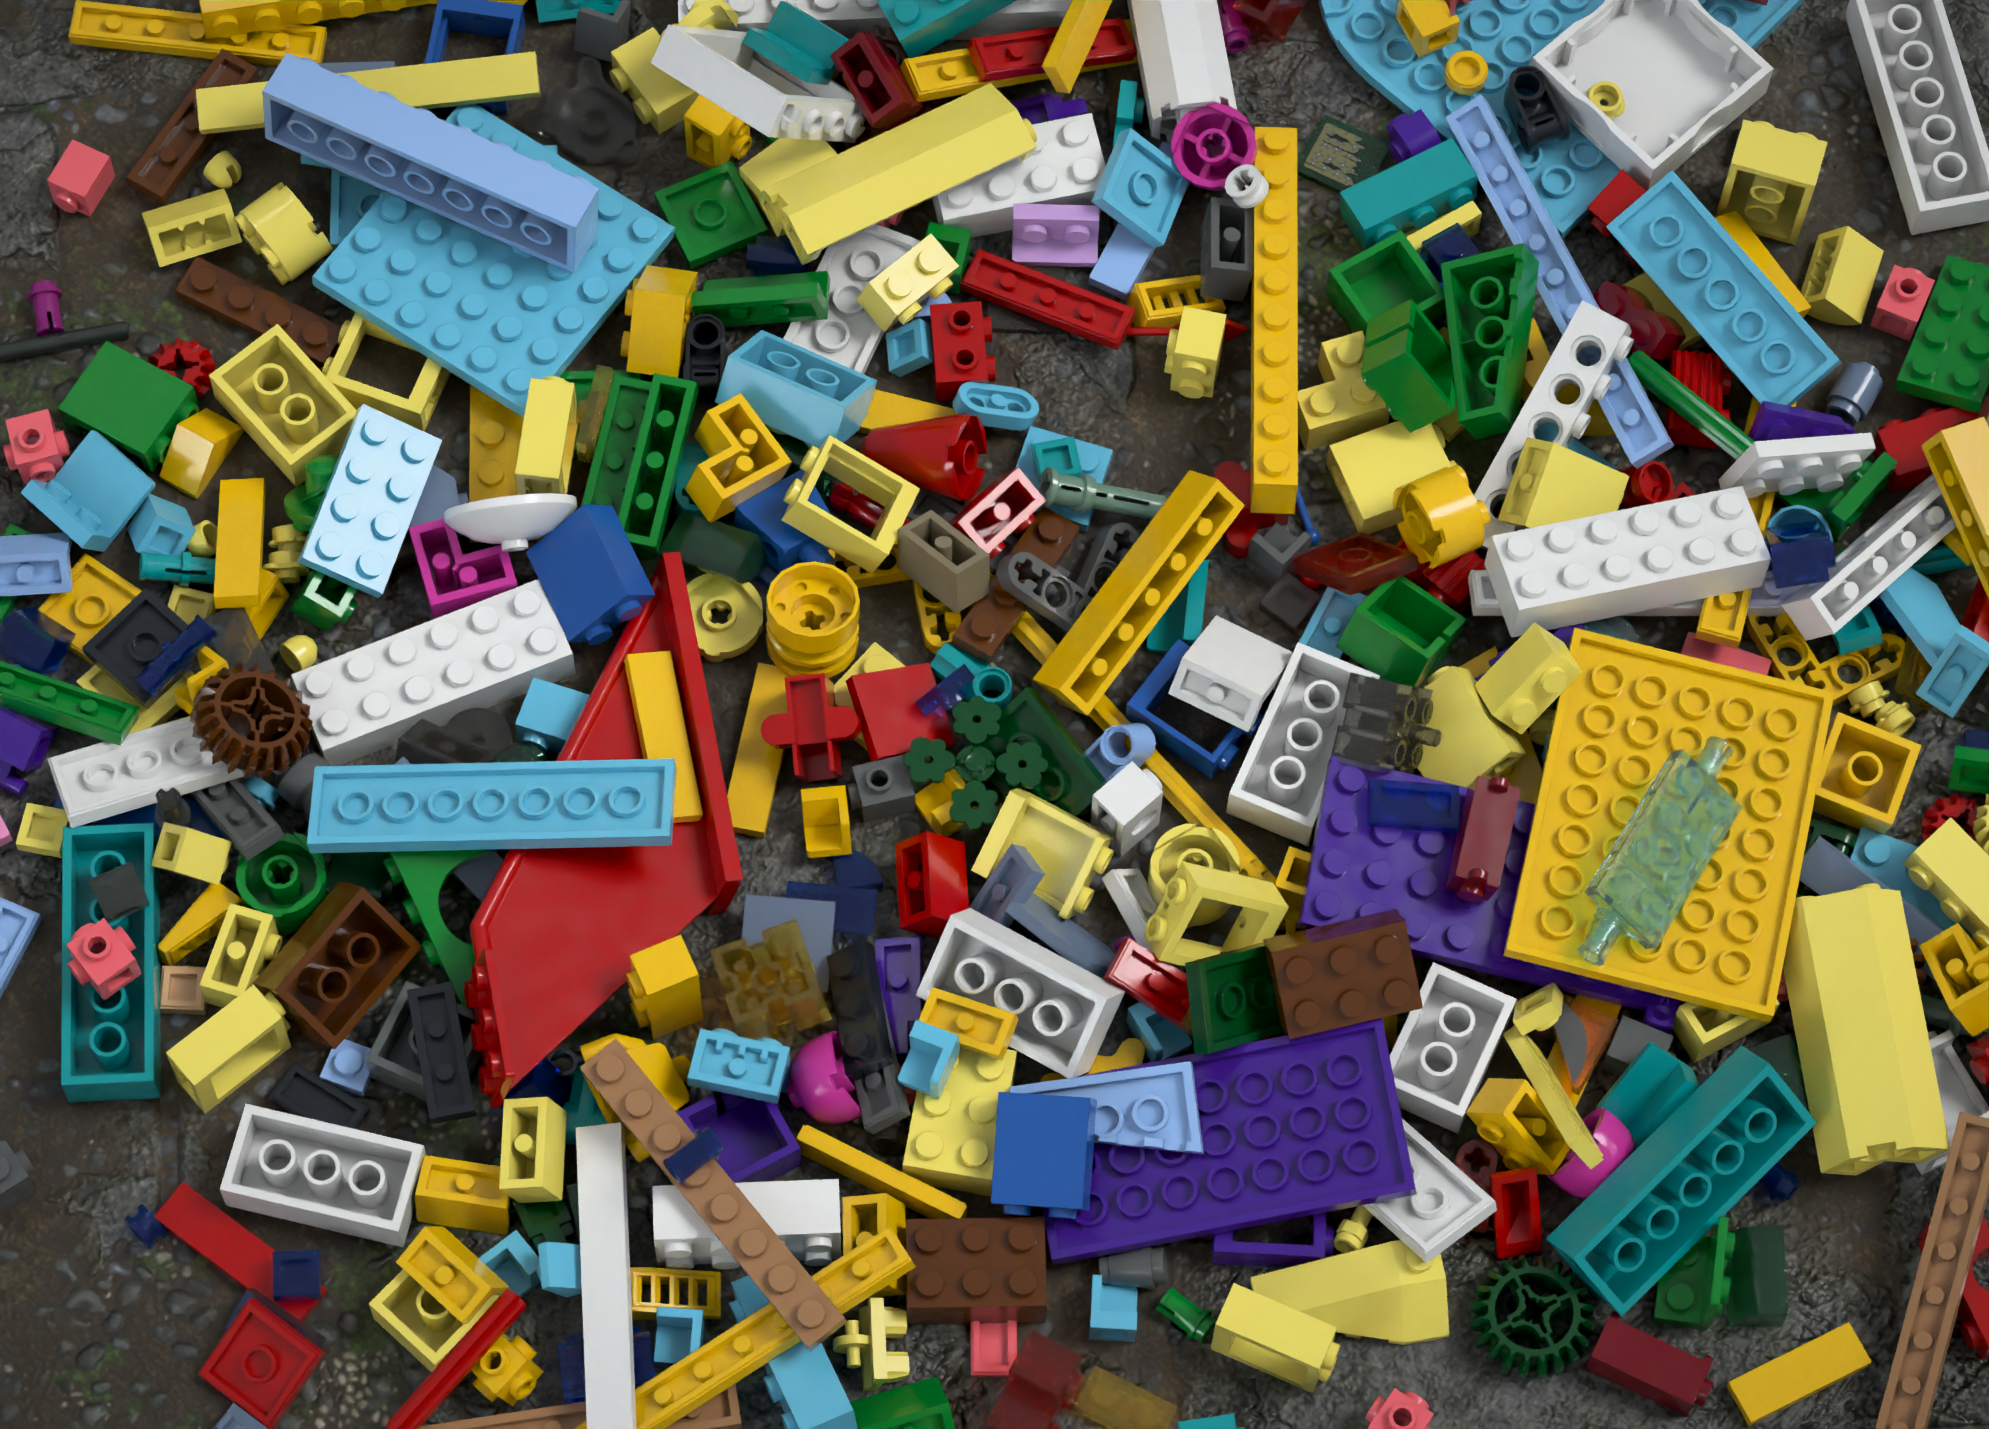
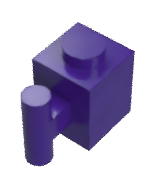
[0,706,58,798]

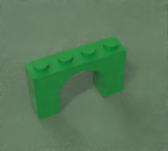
[383,849,500,1010]

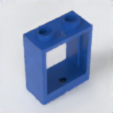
[425,0,526,114]
[1125,639,1265,780]

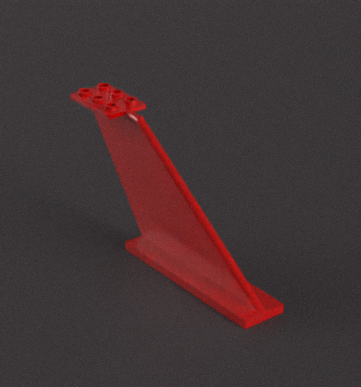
[464,552,743,1108]

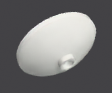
[444,493,577,552]

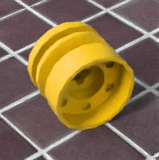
[766,561,860,678]

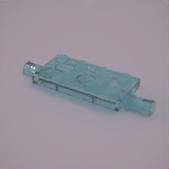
[1577,736,1742,966]

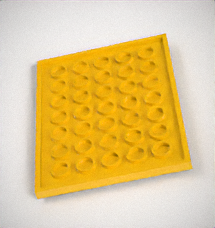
[1503,627,1835,1023]

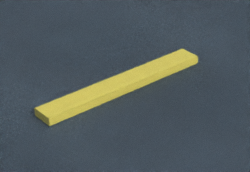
[196,51,541,134]

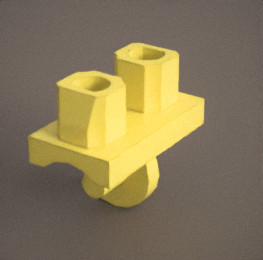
[833,1297,910,1391]

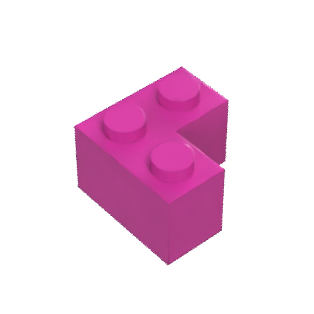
[409,518,518,619]

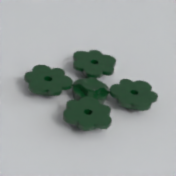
[903,696,1048,830]

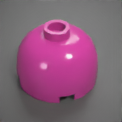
[1171,103,1258,191]
[786,1031,861,1124]
[1546,1107,1634,1199]

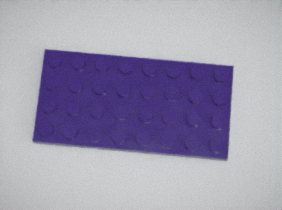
[1297,755,1653,1011]
[1043,1018,1417,1265]

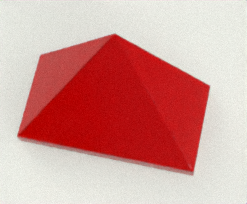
[1490,1166,1543,1259]

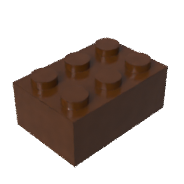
[252,881,422,1049]
[1263,909,1423,1040]
[906,1217,1047,1325]

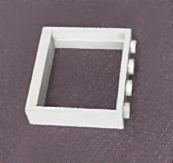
[651,24,866,143]

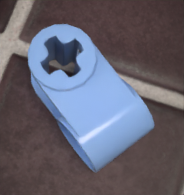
[1084,723,1156,782]

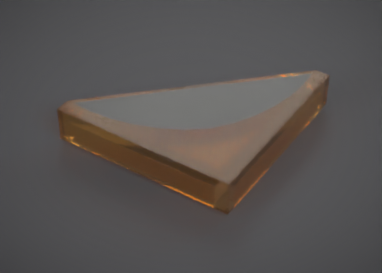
[1541,987,1618,1095]

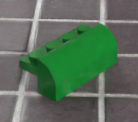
[581,373,698,560]

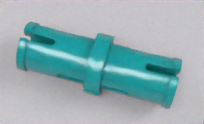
[139,551,216,587]

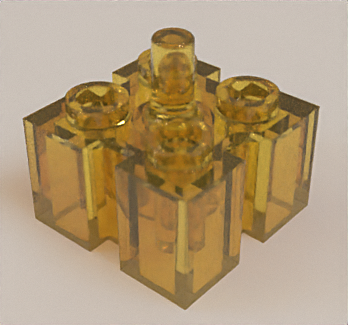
[710,919,832,1040]

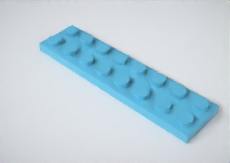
[307,758,677,853]

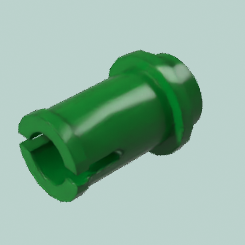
[1156,1287,1217,1343]

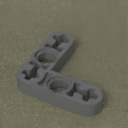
[996,522,1139,633]

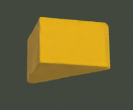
[159,408,244,500]

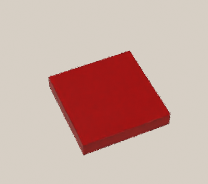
[846,663,956,762]
[198,1298,326,1429]

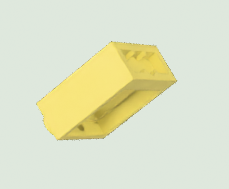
[322,312,451,431]
[515,376,579,495]
[781,435,920,573]
[1143,861,1289,966]
[166,985,291,1114]
[1211,1283,1341,1393]

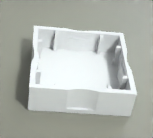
[1531,0,1774,191]

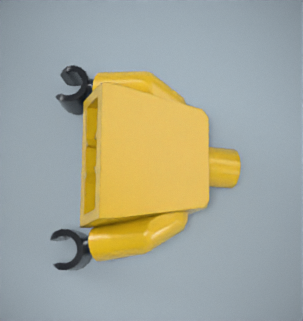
[550,1033,691,1174]

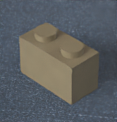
[898,510,990,614]

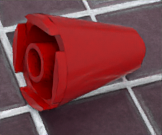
[861,413,987,501]

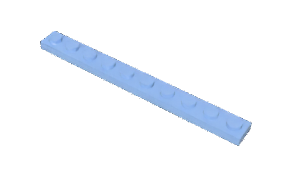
[1445,94,1674,468]

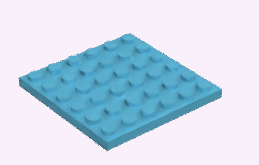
[312,104,675,418]

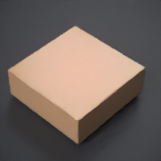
[160,966,207,1015]

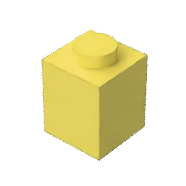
[151,822,232,885]

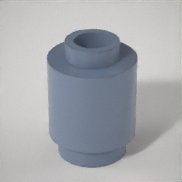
[1825,361,1884,427]

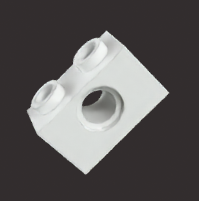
[1090,761,1163,858]

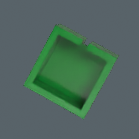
[1325,230,1446,339]
[1361,299,1456,433]
[1336,570,1467,696]

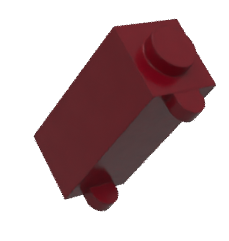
[1445,776,1521,902]
[1585,1310,1714,1417]

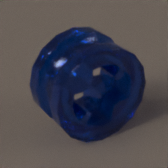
[123,1204,168,1250]

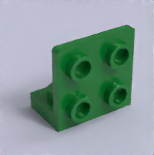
[1775,452,1898,543]
[1652,1216,1735,1331]

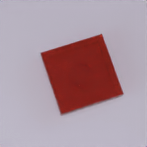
[1293,532,1418,596]

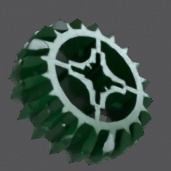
[1469,1255,1595,1380]

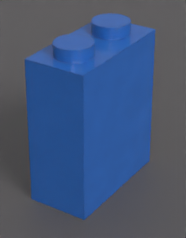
[526,504,656,645]
[991,1092,1097,1219]

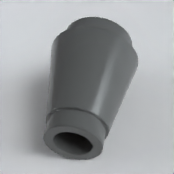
[1099,1246,1168,1289]

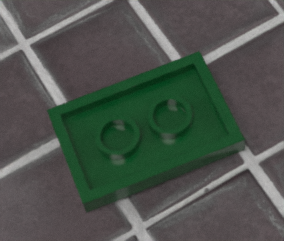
[965,687,1107,819]
[1185,942,1285,1054]

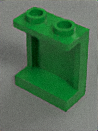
[58,341,199,472]

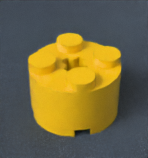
[1392,465,1491,569]

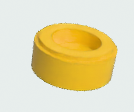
[1444,50,1488,95]

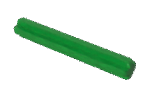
[1628,350,1754,460]

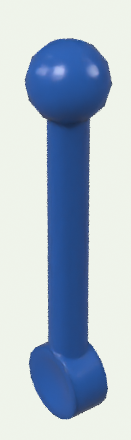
[1296,486,1320,545]

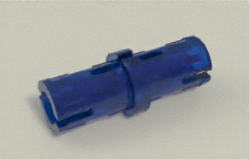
[134,614,218,698]

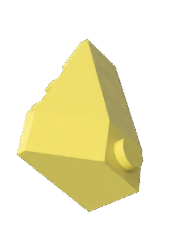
[1250,1240,1449,1345]

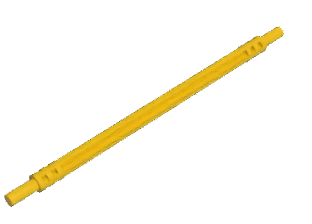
[990,572,1300,928]

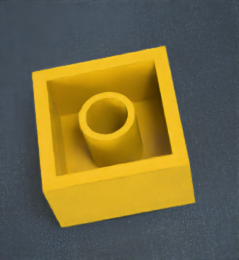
[1812,712,1922,834]

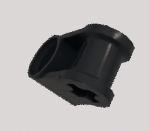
[1503,66,1570,153]
[683,314,727,395]

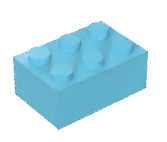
[715,330,878,448]

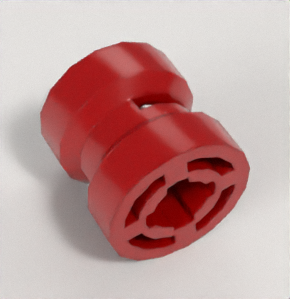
[1618,461,1673,509]

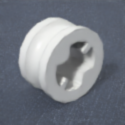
[1225,164,1269,209]

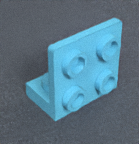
[21,430,155,552]
[687,1028,790,1104]

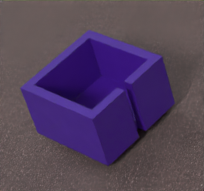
[677,1092,801,1183]

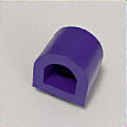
[1386,109,1442,164]

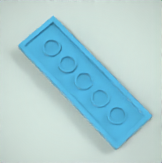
[1606,170,1841,406]

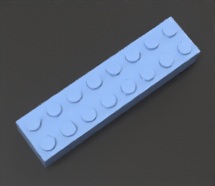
[262,53,599,273]

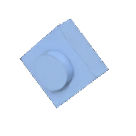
[320,1039,371,1097]

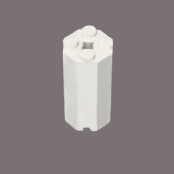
[1127,0,1237,144]

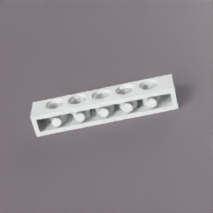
[1474,300,1634,551]
[1782,473,1956,641]

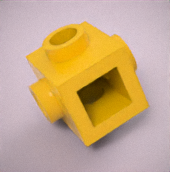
[471,1334,544,1406]

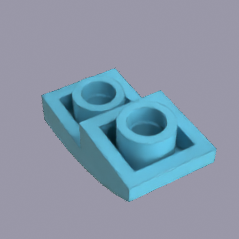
[537,1242,582,1298]

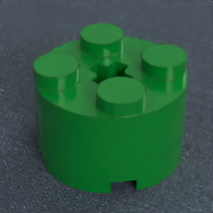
[236,832,331,936]

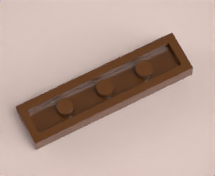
[126,48,259,205]
[175,256,342,369]
[951,506,1080,664]

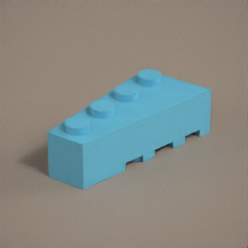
[728,1276,858,1429]

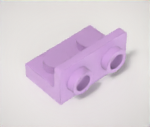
[1012,204,1100,267]

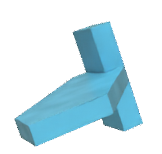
[1879,567,1989,718]

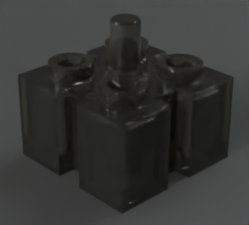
[1330,672,1441,774]

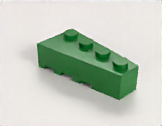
[1441,243,1539,440]

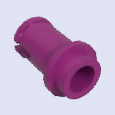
[1217,0,1251,54]
[27,280,65,337]

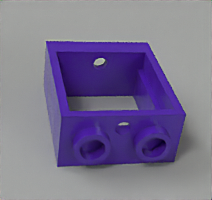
[1212,1212,1334,1268]

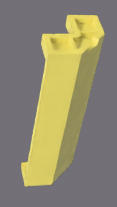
[758,83,1037,265]
[1783,883,1950,1176]

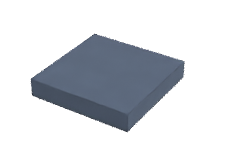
[738,894,836,992]

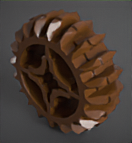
[190,663,313,780]

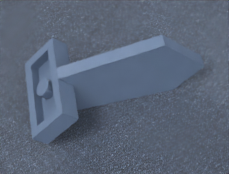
[969,844,1115,978]

